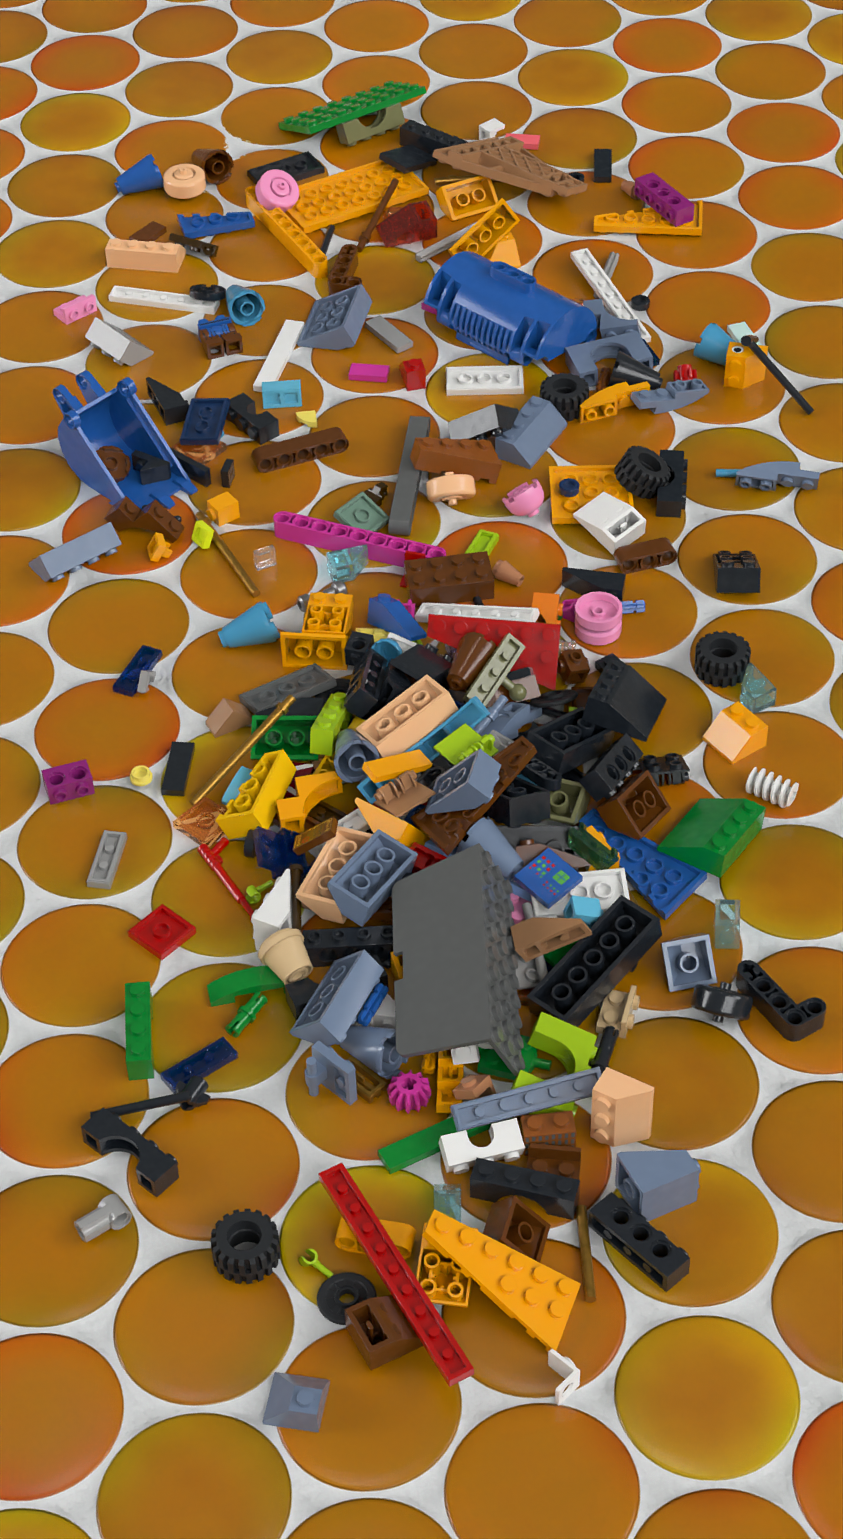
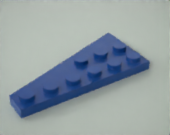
[579,808,707,920]

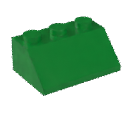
[250,715,320,761]

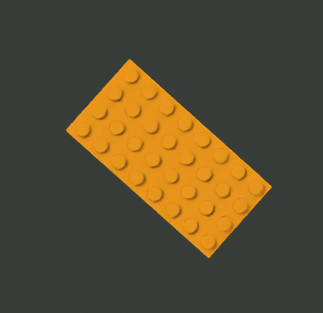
[285,160,429,233]

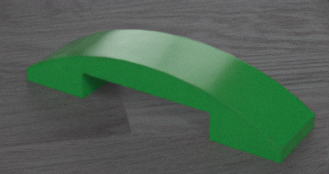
[207,965,285,1007]

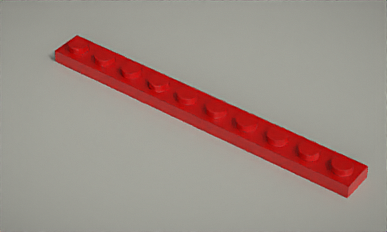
[318,1163,474,1387]

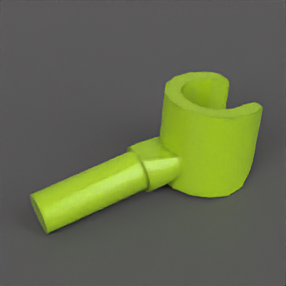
[246,880,273,905]
[298,1249,334,1278]

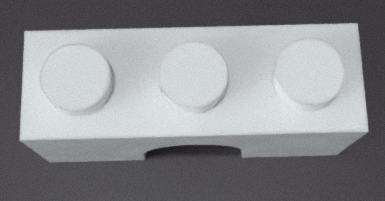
[439,1118,525,1174]

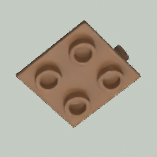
[374,770,436,818]

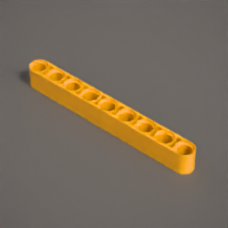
[245,186,328,278]

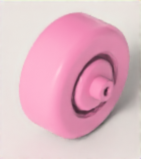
[255,169,299,213]

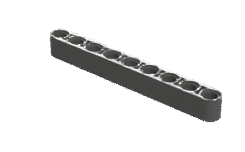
[388,416,430,536]

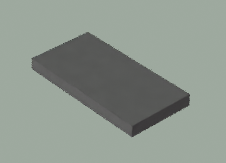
[239,663,337,715]

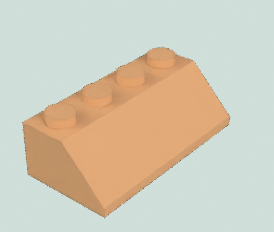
[105,238,186,273]
[355,675,459,759]
[295,826,373,924]

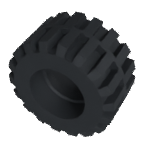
[540,373,589,421]
[614,446,671,499]
[694,631,751,688]
[210,1209,281,1284]

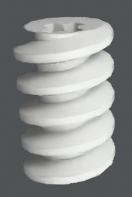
[746,767,799,808]

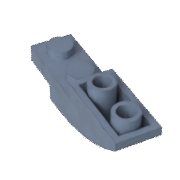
[630,379,710,414]
[735,461,820,491]
[480,702,542,740]

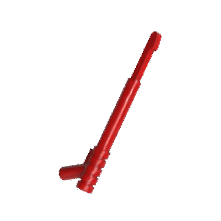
[197,837,254,921]

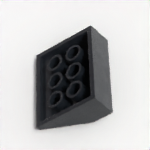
[582,659,667,742]

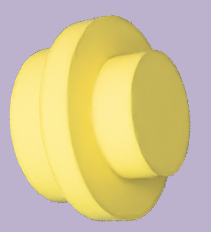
[130,765,153,786]

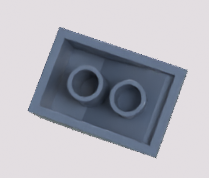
[425,749,501,814]

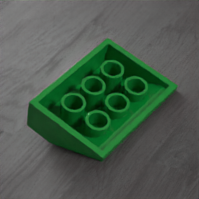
[657,798,766,878]

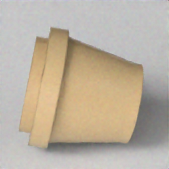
[258,928,313,985]

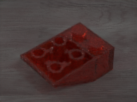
[375,200,437,247]

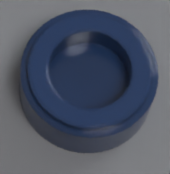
[559,478,580,497]

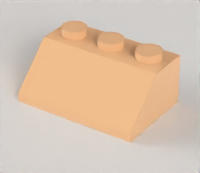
[590,1067,654,1147]

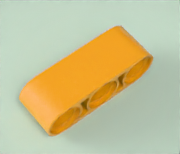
[334,1217,416,1260]

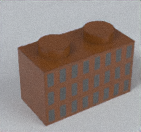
[520,1111,576,1156]

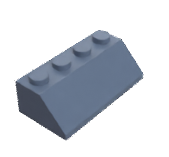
[495,396,567,469]
[28,522,122,582]
[327,829,418,927]
[289,949,384,1046]

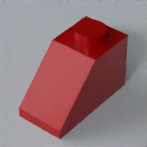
[399,358,426,391]

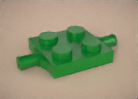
[477,1035,552,1080]

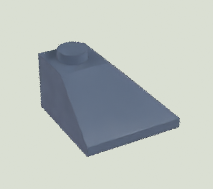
[660,933,717,992]
[262,1372,330,1433]

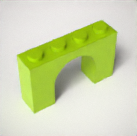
[511,1011,598,1117]

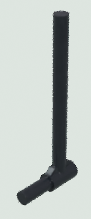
[741,335,814,415]

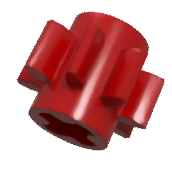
[673,364,697,381]

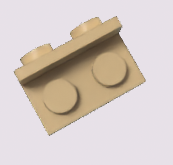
[596,985,640,1038]

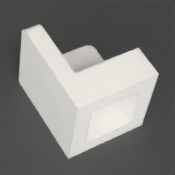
[479,118,505,140]

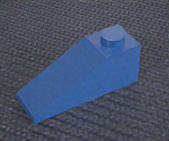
[367,593,427,641]

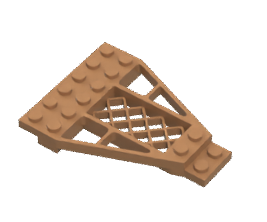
[433,136,588,197]

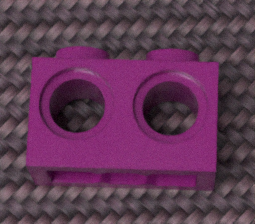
[41,759,95,805]

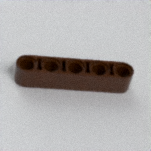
[251,427,349,473]

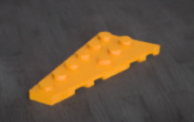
[593,200,703,236]
[422,1209,581,1352]

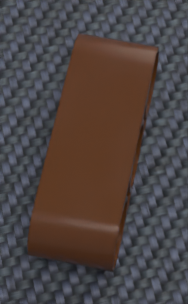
[613,537,678,574]

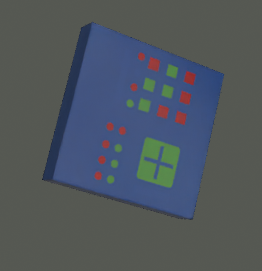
[514,848,583,909]

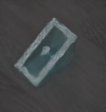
[434,1184,461,1222]

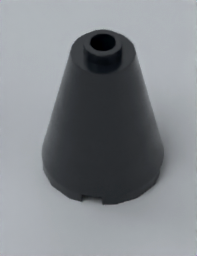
[608,351,663,390]

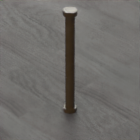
[289,864,303,933]

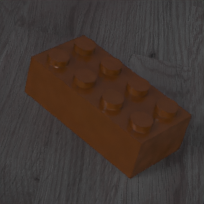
[404,551,494,608]

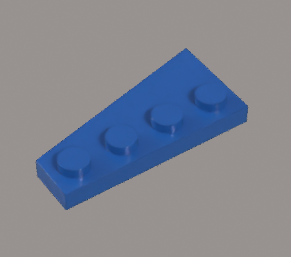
[177,212,255,239]

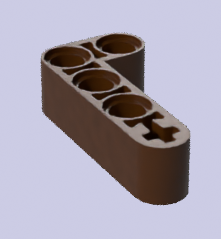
[328,244,362,296]

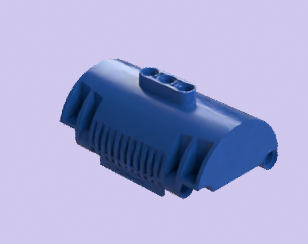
[424,251,597,366]

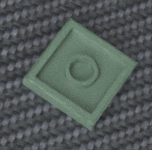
[333,491,390,532]

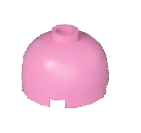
[502,479,544,517]

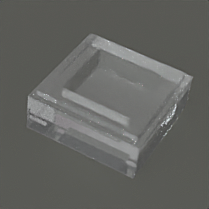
[253,545,277,571]

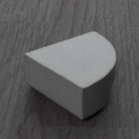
[137,670,156,693]

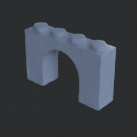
[565,331,653,387]

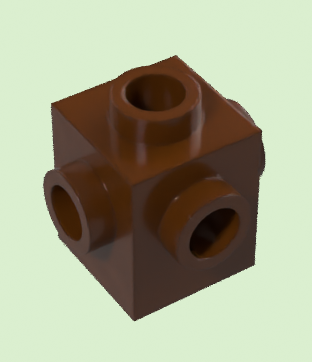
[557,649,590,685]

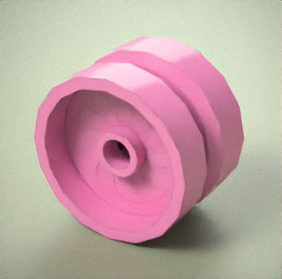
[574,592,622,645]

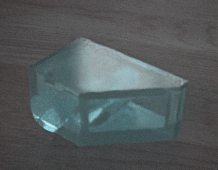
[740,663,777,714]

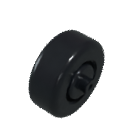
[691,981,753,1023]

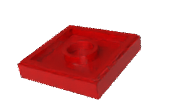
[128,904,197,960]

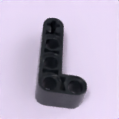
[736,960,826,1042]

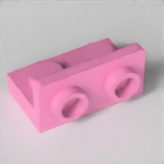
[53,294,97,325]

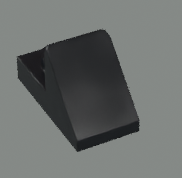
[131,449,171,485]

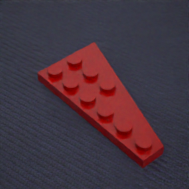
[427,614,561,691]

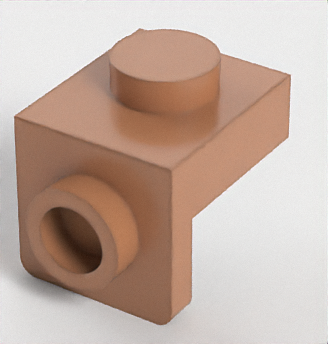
[452,1075,496,1100]

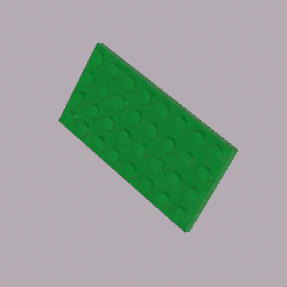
[278,81,427,134]

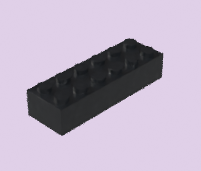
[526,895,662,1027]

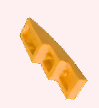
[436,1049,464,1113]

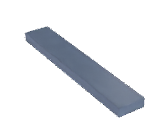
[450,1067,602,1132]

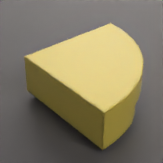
[296,410,317,428]

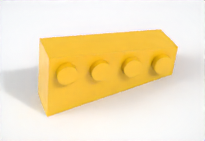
[215,750,297,840]

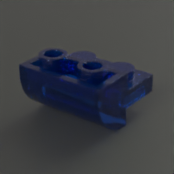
[253,826,308,880]

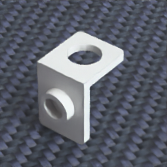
[548,1349,580,1406]

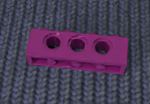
[634,172,694,227]

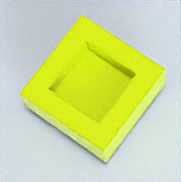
[191,520,214,549]

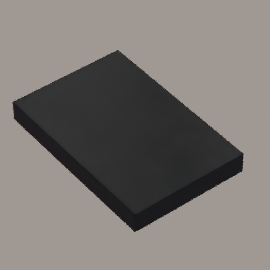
[379,144,438,174]

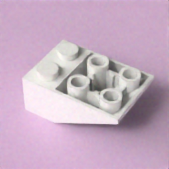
[573,492,646,555]
[251,869,292,951]

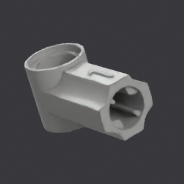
[74,1194,132,1243]

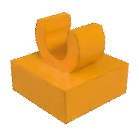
[147,532,173,562]

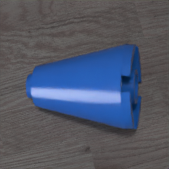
[114,154,164,195]

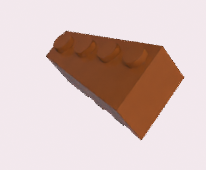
[410,437,502,484]

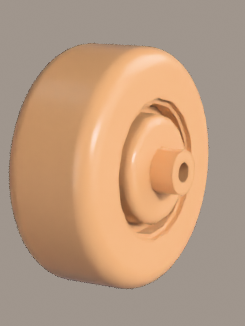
[163,164,206,199]
[426,472,476,506]

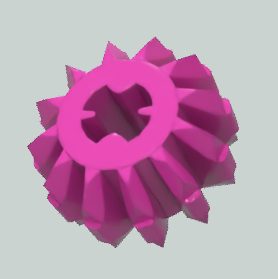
[387,1069,431,1114]

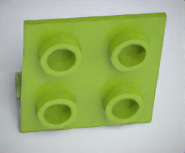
[433,723,499,766]

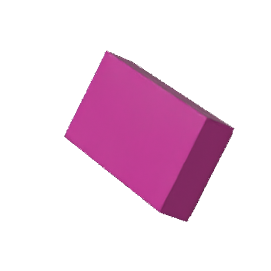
[349,363,390,383]

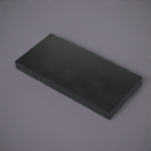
[247,151,325,184]

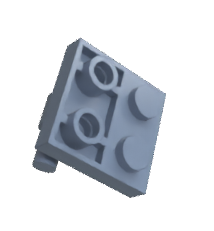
[305,1040,357,1105]

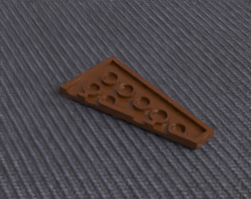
[411,736,537,856]

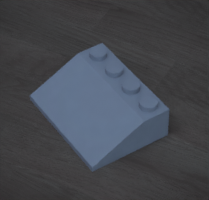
[297,284,373,350]

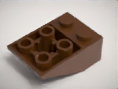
[345,1295,423,1370]

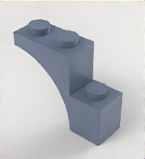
[583,298,641,339]

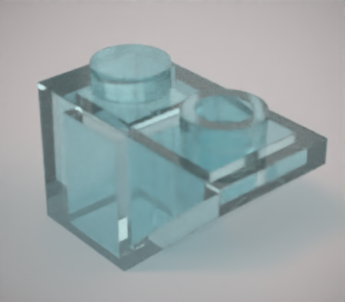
[326,544,368,582]

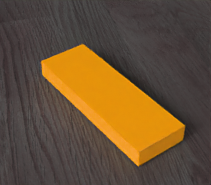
[362,749,433,783]

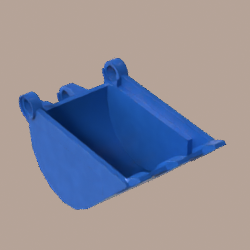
[53,370,198,509]

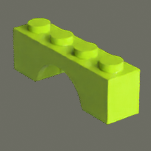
[310,692,352,756]

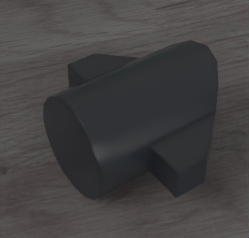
[176,1076,211,1111]

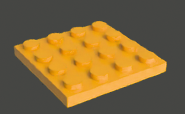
[549,465,634,525]

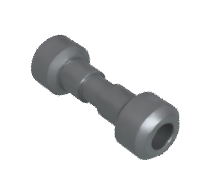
[297,580,347,612]

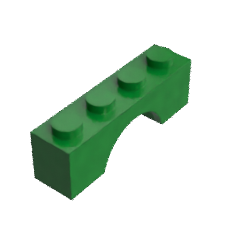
[125,981,154,1081]

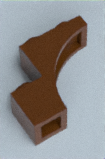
[104,496,185,543]

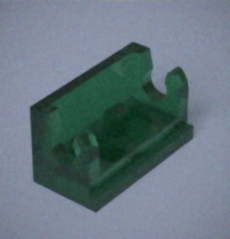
[568,822,619,870]

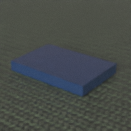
[179,398,230,445]

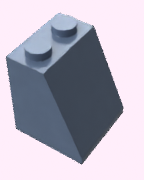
[615,1150,701,1221]

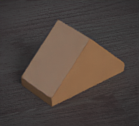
[205,698,252,738]

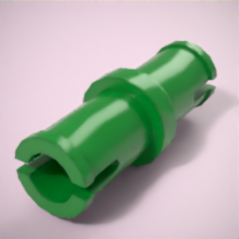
[225,991,268,1038]

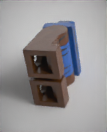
[197,315,243,360]

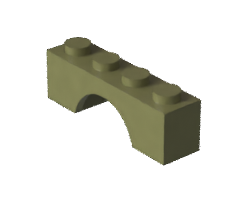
[336,103,405,146]

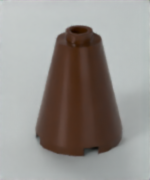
[191,149,234,185]
[447,632,497,692]

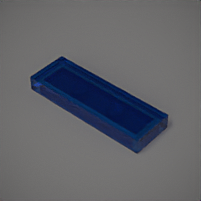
[112,645,163,697]
[160,1037,238,1094]

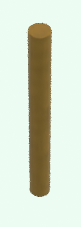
[576,1205,596,1303]

